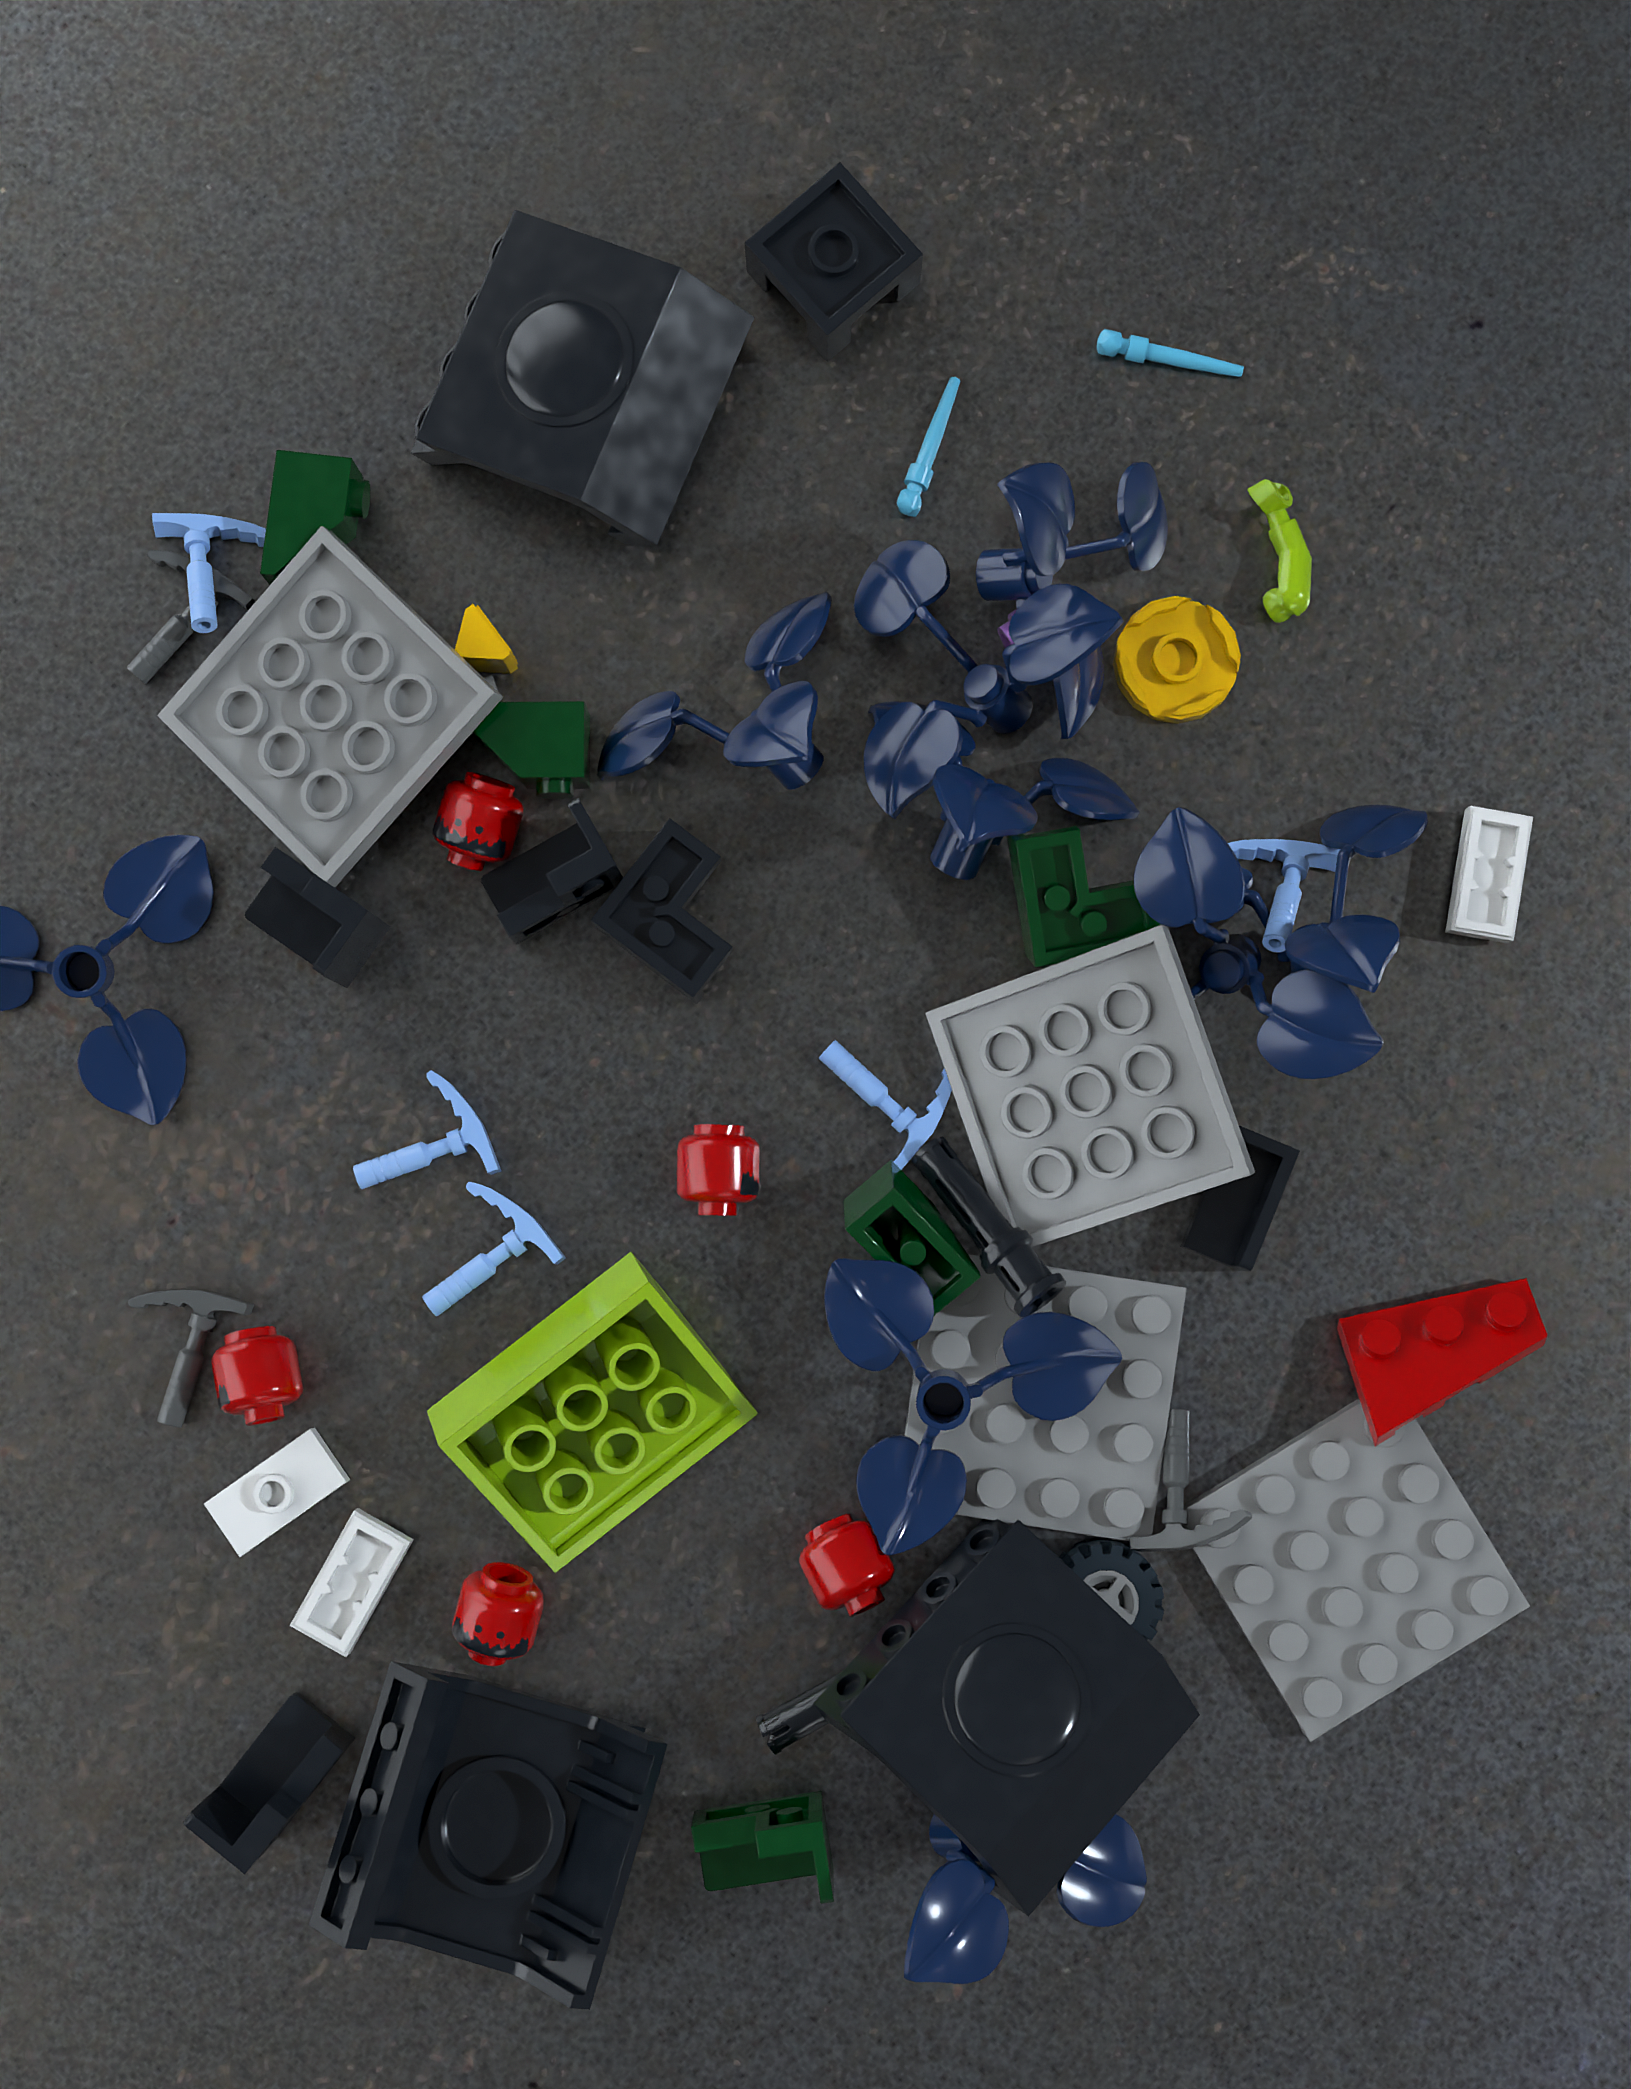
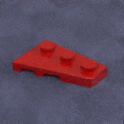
[1337,1278,1548,1447]

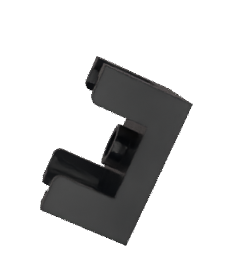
[744,162,923,362]

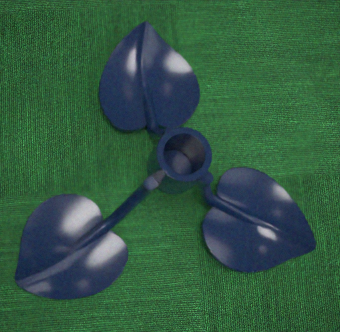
[976,462,1168,739]
[854,540,1124,819]
[597,591,832,790]
[868,701,1140,880]
[1188,805,1428,993]
[1134,807,1384,1079]
[0,835,214,1125]
[824,1258,1122,1555]
[904,1814,1147,1984]

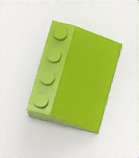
[427,1252,758,1573]

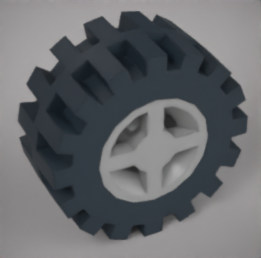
[1059,1538,1164,1641]

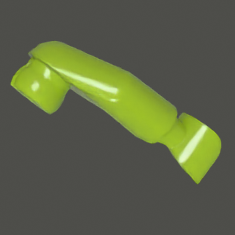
[1247,479,1312,623]

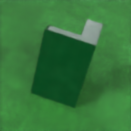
[1007,826,1160,967]
[691,1791,834,1904]

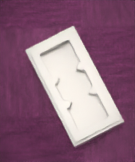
[1445,806,1533,944]
[204,1427,350,1557]
[290,1508,414,1657]

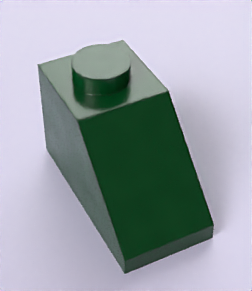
[260,450,370,585]
[471,701,590,799]
[844,1160,981,1316]

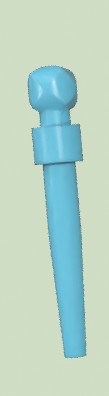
[1097,329,1244,378]
[896,377,960,517]

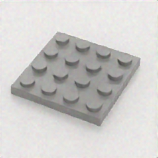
[157,526,503,887]
[925,925,1255,1247]
[904,1254,1187,1541]
[1183,1399,1530,1742]

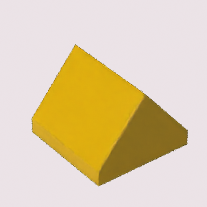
[455,604,518,674]

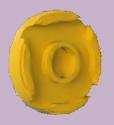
[1113,596,1241,724]

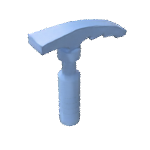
[152,513,266,633]
[1228,839,1341,952]
[819,1040,952,1170]
[353,1070,501,1189]
[422,1182,566,1316]

